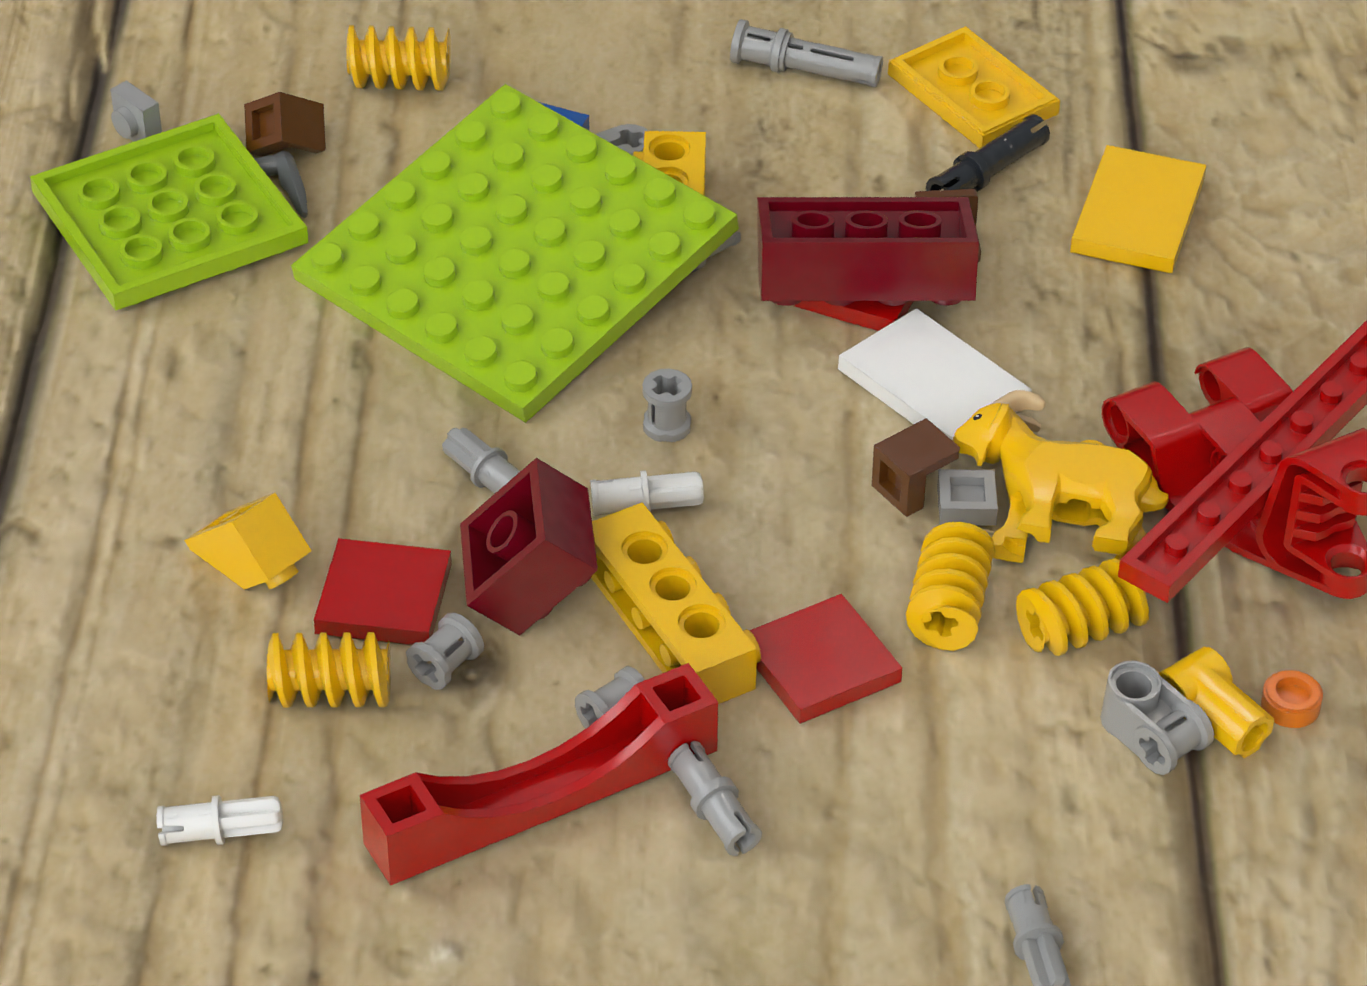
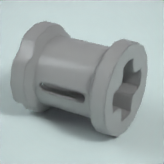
[642,369,692,442]
[406,612,484,690]
[575,666,645,729]

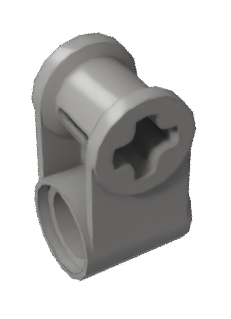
[1100,661,1214,775]

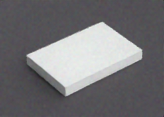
[838,308,1032,440]

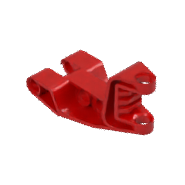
[1102,347,1367,599]

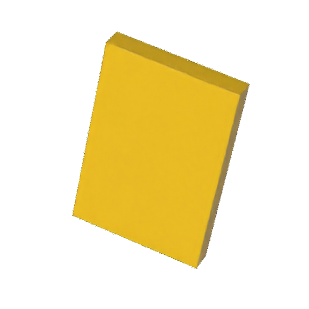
[888,26,1060,148]
[1070,145,1207,273]

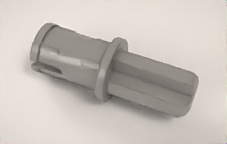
[442,428,520,494]
[1004,884,1071,986]

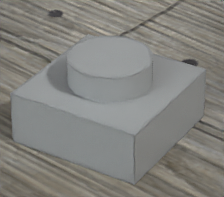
[110,80,162,142]
[937,469,998,525]

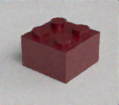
[460,458,598,636]

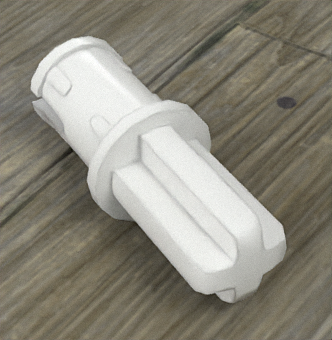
[590,471,704,516]
[156,795,283,846]

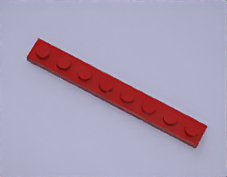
[1118,320,1367,603]

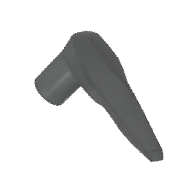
[254,150,308,218]

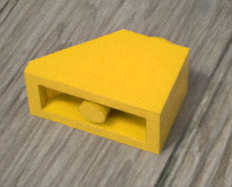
[184,493,312,590]

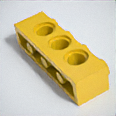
[591,502,761,704]

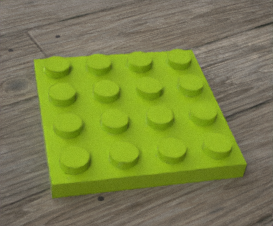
[30,113,309,311]

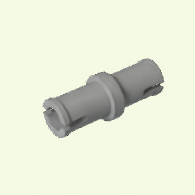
[668,741,762,856]

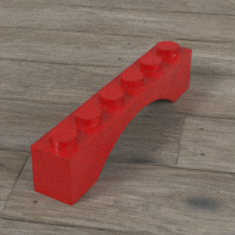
[360,663,718,886]

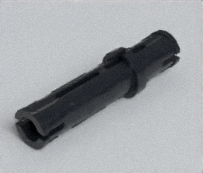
[925,114,1050,192]

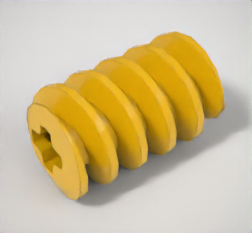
[346,25,451,91]
[906,522,995,651]
[1016,558,1149,656]
[267,632,391,708]

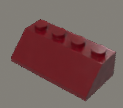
[757,197,979,306]

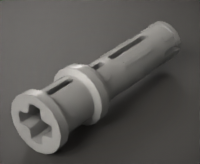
[730,19,883,88]

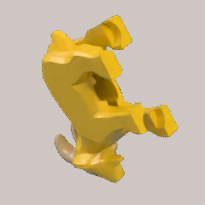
[952,390,1169,563]

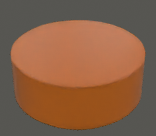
[1261,670,1323,728]

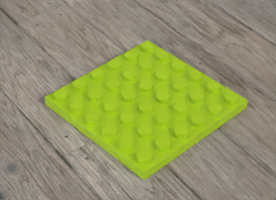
[291,84,739,423]

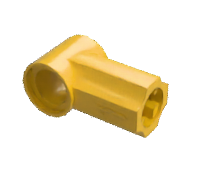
[1158,646,1274,758]

